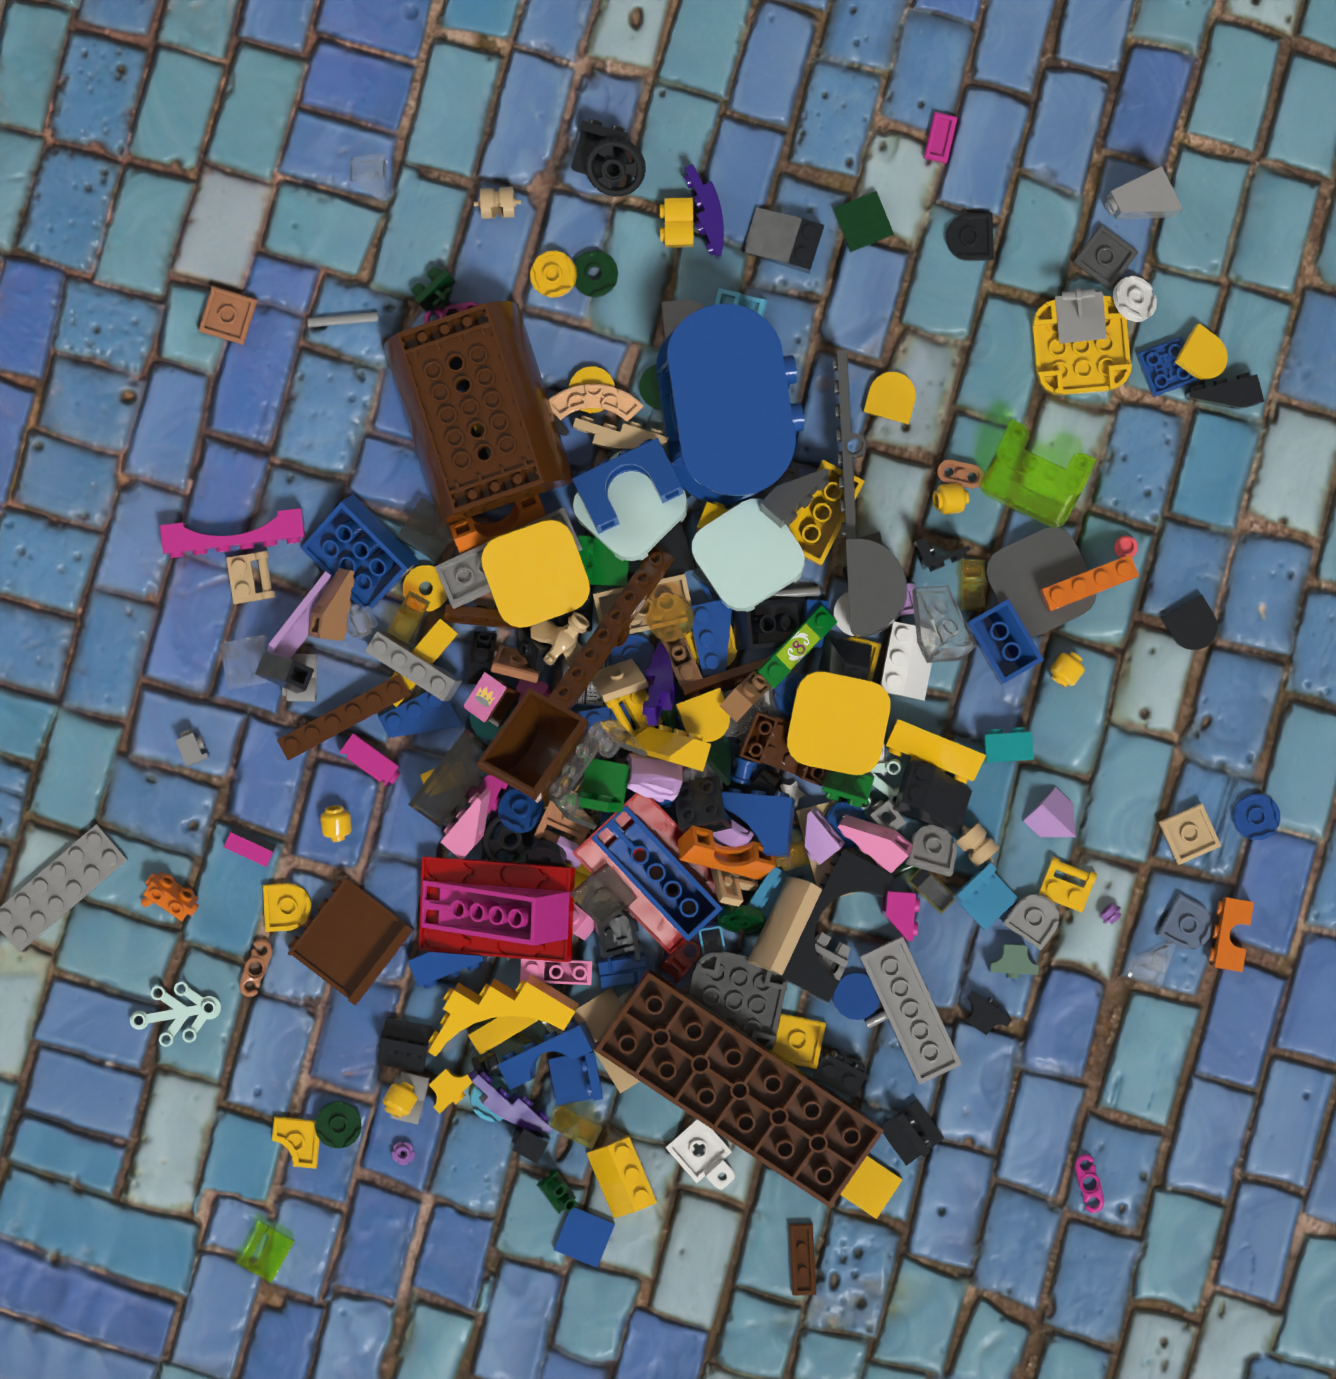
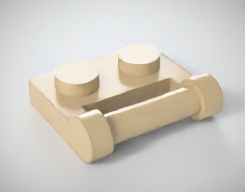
[226,551,276,605]

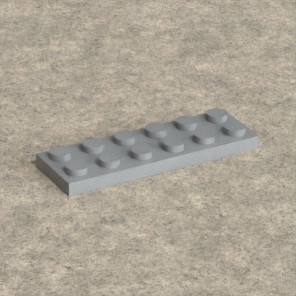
[435,507,583,609]
[0,824,128,953]
[859,936,962,1085]

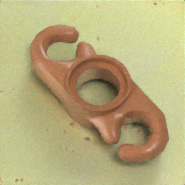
[239,939,273,997]

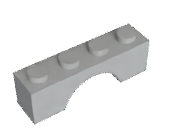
[365,631,462,701]

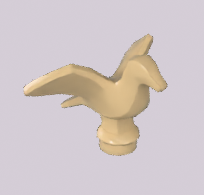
[530,612,590,667]

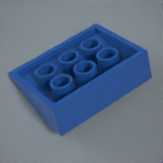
[301,494,419,614]

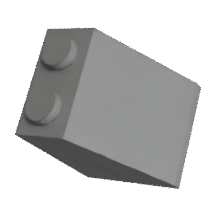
[1104,166,1183,219]

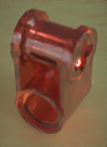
[659,939,701,984]

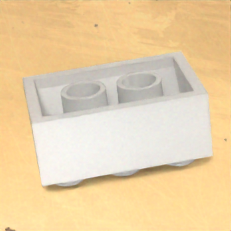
[880,622,938,701]

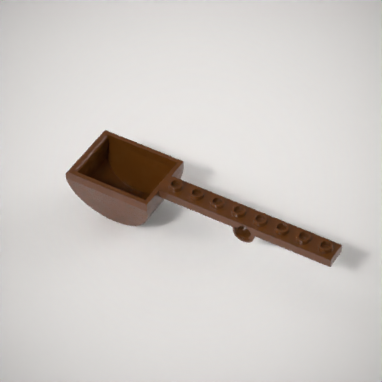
[477,547,674,803]

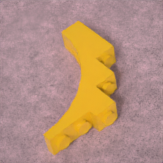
[428,974,579,1056]

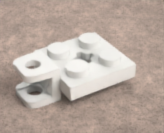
[665,1120,735,1190]

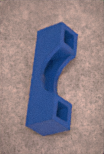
[497,1021,596,1090]

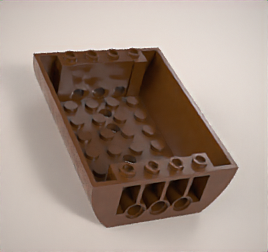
[384,301,574,527]

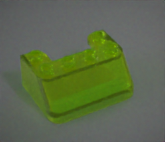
[980,419,1097,528]

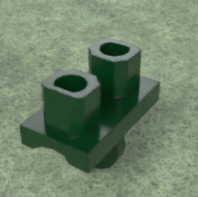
[411,267,456,312]
[536,1169,577,1214]

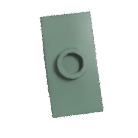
[989,943,1039,978]

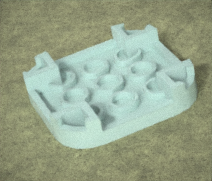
[573,449,688,561]
[692,499,805,612]

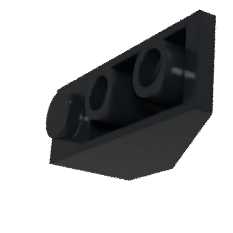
[1186,372,1265,410]

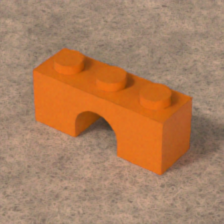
[1209,897,1254,972]

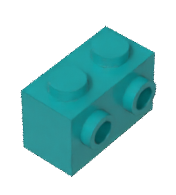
[983,727,1034,763]

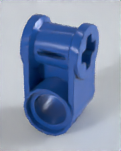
[730,753,758,785]

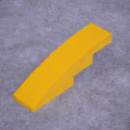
[390,619,458,707]
[468,984,553,1055]

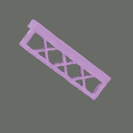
[267,571,331,659]

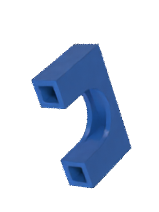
[572,438,684,534]

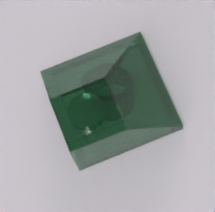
[706,735,731,786]

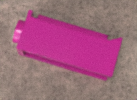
[339,734,401,786]

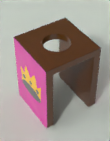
[464,672,521,727]

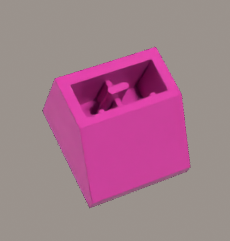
[882,890,920,941]

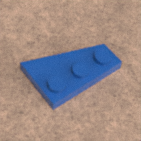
[686,600,732,676]
[378,691,463,738]

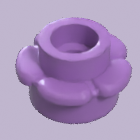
[1099,902,1121,924]
[391,1142,415,1165]

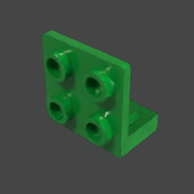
[578,535,629,586]
[567,758,629,812]
[821,770,874,808]

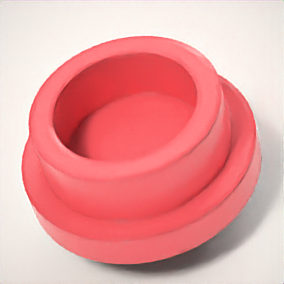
[1114,535,1138,558]

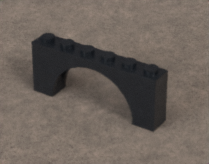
[776,849,894,1003]

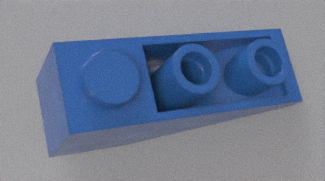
[408,951,485,989]

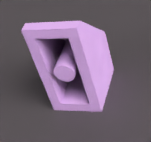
[804,806,845,865]

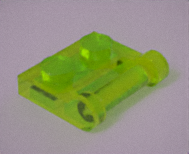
[235,1220,295,1283]

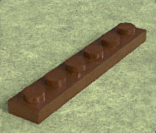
[277,674,412,760]

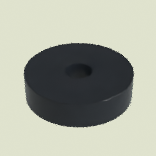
[528,840,567,866]

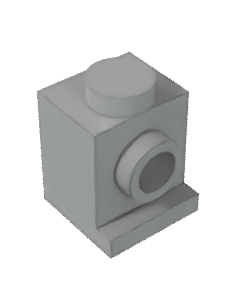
[175,729,211,766]
[869,799,906,830]

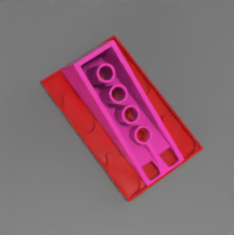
[418,856,575,962]

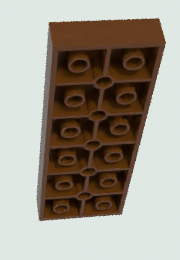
[594,968,884,1208]

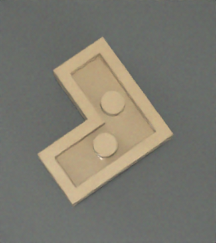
[711,868,759,907]

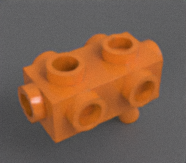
[141,871,199,922]

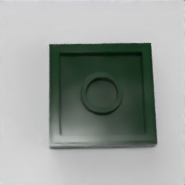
[833,191,894,253]

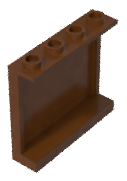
[288,878,414,1005]

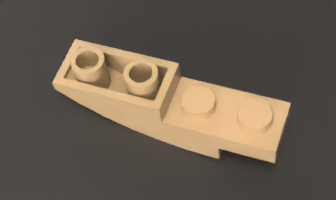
[573,416,668,451]

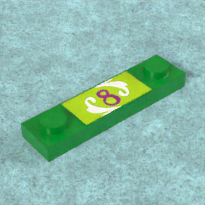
[756,605,838,689]

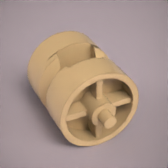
[474,187,521,219]
[955,822,1000,867]

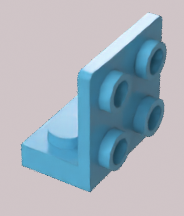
[952,863,1018,930]
[747,866,791,918]

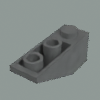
[760,468,830,528]

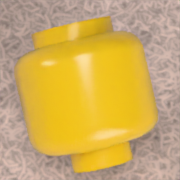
[932,483,969,515]
[1050,651,1085,688]
[320,805,352,842]
[382,1081,418,1118]

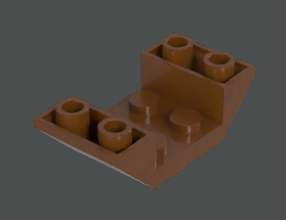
[739,711,829,786]

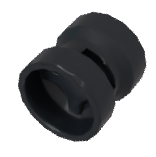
[472,1051,501,1076]

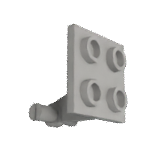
[1055,288,1107,344]

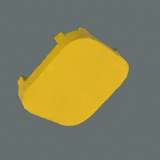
[1032,296,1132,395]
[481,518,590,628]
[786,671,890,775]

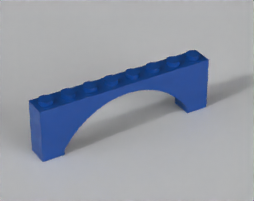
[600,785,795,857]

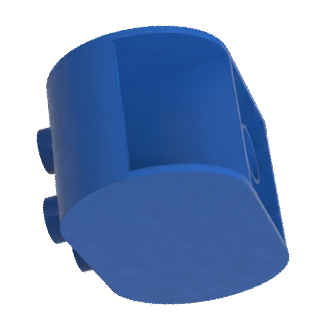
[656,304,804,504]

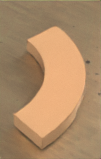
[549,384,644,422]

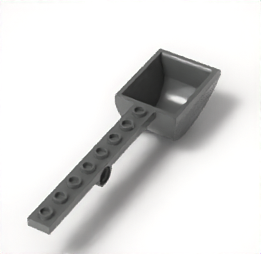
[833,350,908,637]

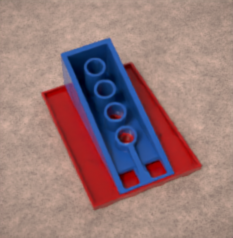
[572,793,724,955]

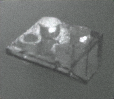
[220,635,272,690]

